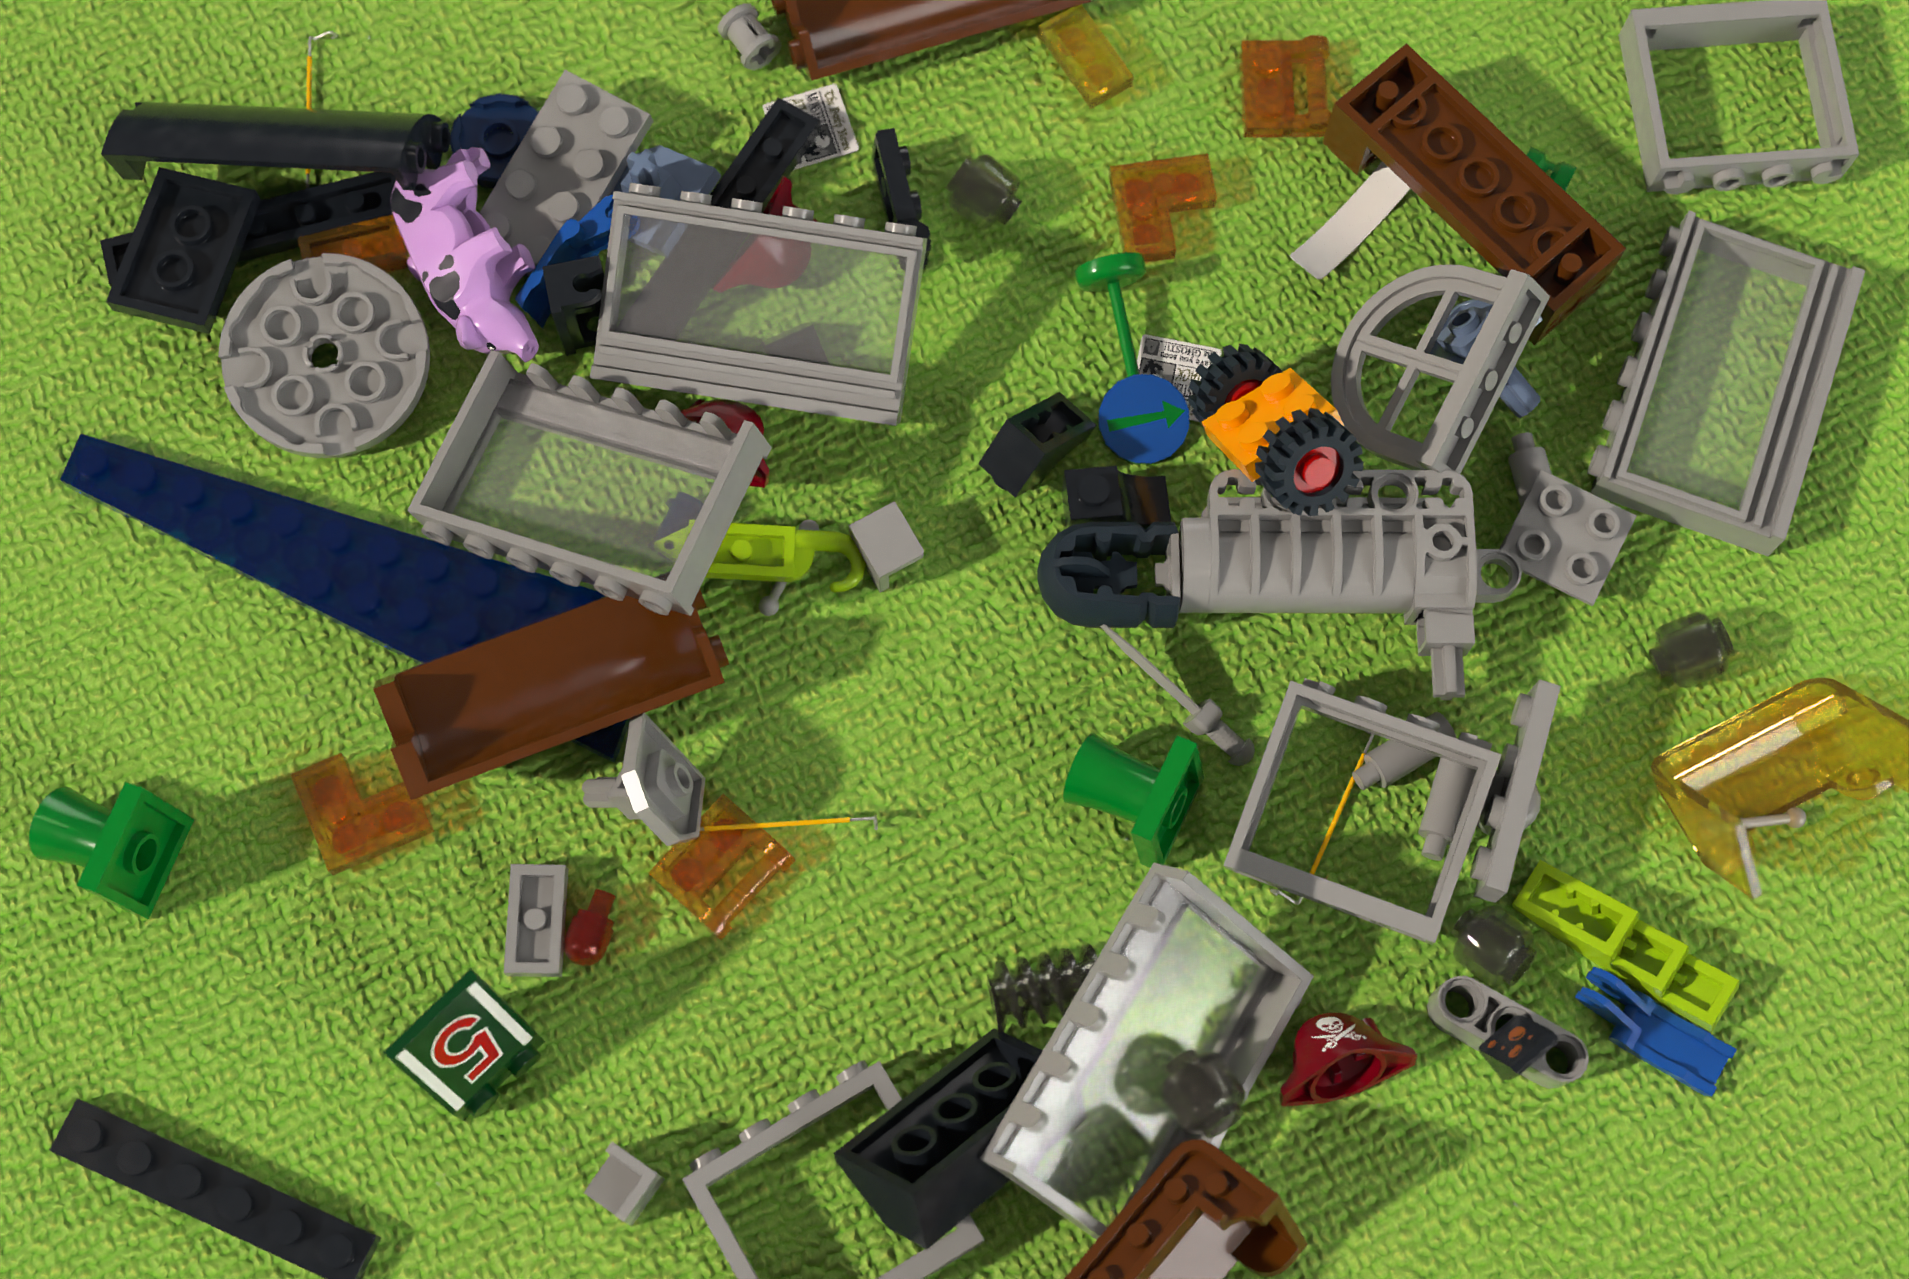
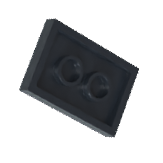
[106,167,261,334]

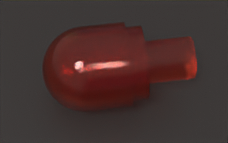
[564,889,616,966]

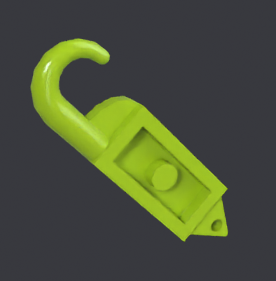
[654,520,866,593]

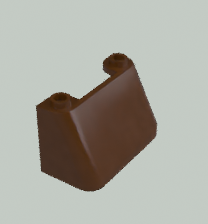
[1064,1139,1308,1279]

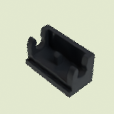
[542,255,604,356]

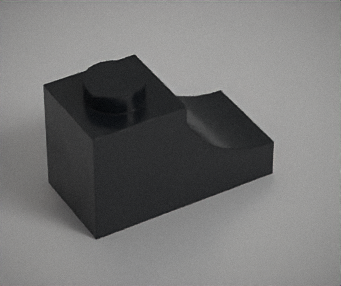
[978,392,1096,498]
[1062,465,1171,530]

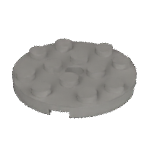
[219,253,430,458]

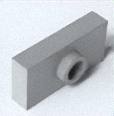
[503,864,569,977]

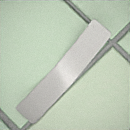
[1290,162,1411,280]

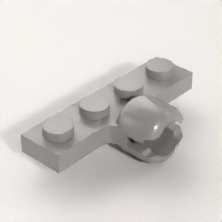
[1470,679,1561,903]

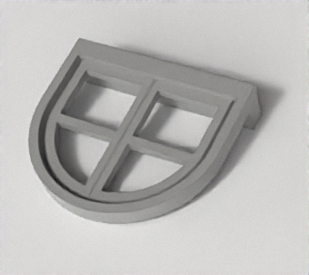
[1331,264,1550,474]

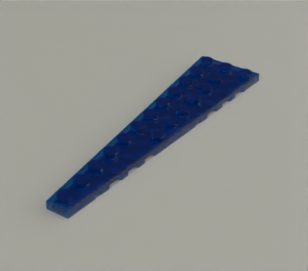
[60,434,630,763]

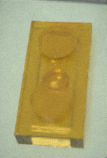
[1038,5,1134,109]

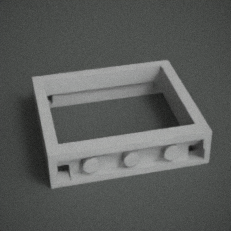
[1619,0,1859,195]
[1223,678,1502,945]
[682,1060,984,1279]

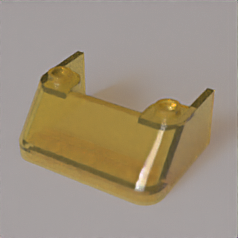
[1651,678,1909,899]

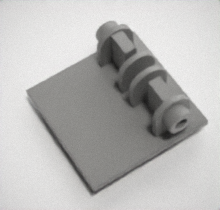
[1499,469,1637,606]

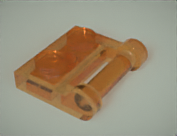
[1239,35,1331,138]
[648,794,796,941]

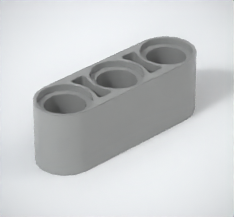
[1427,976,1589,1089]

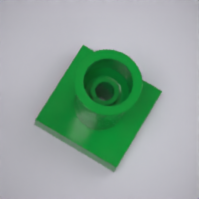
[1063,733,1204,868]
[29,782,195,919]

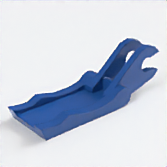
[515,194,641,328]
[1575,967,1737,1097]

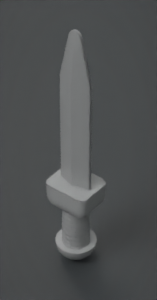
[1100,625,1255,766]

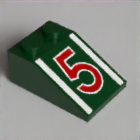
[383,969,545,1121]

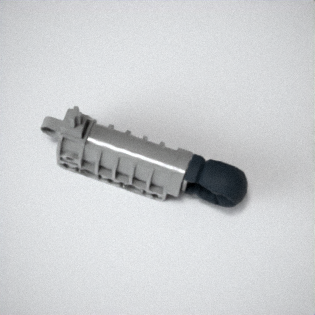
[1037,469,1522,700]

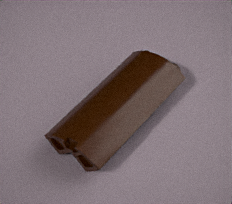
[771,0,1093,81]
[373,573,729,800]

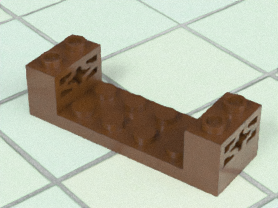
[1322,43,1626,346]

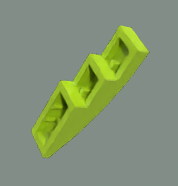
[1512,860,1739,1033]

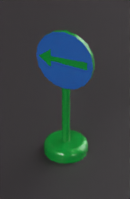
[1074,252,1189,465]

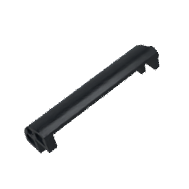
[101,101,450,191]

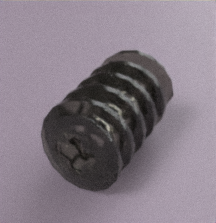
[987,943,1098,1033]

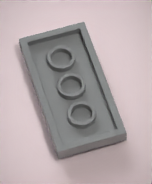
[479,70,653,277]

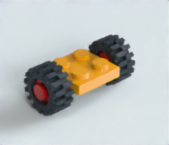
[1188,344,1364,516]

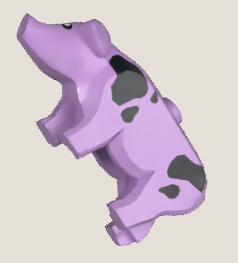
[391,148,539,362]

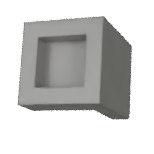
[849,501,924,593]
[584,1142,665,1226]

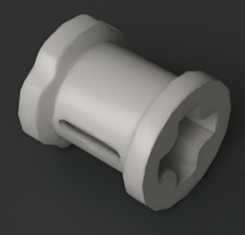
[718,3,781,70]

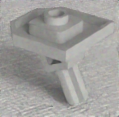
[581,713,706,846]

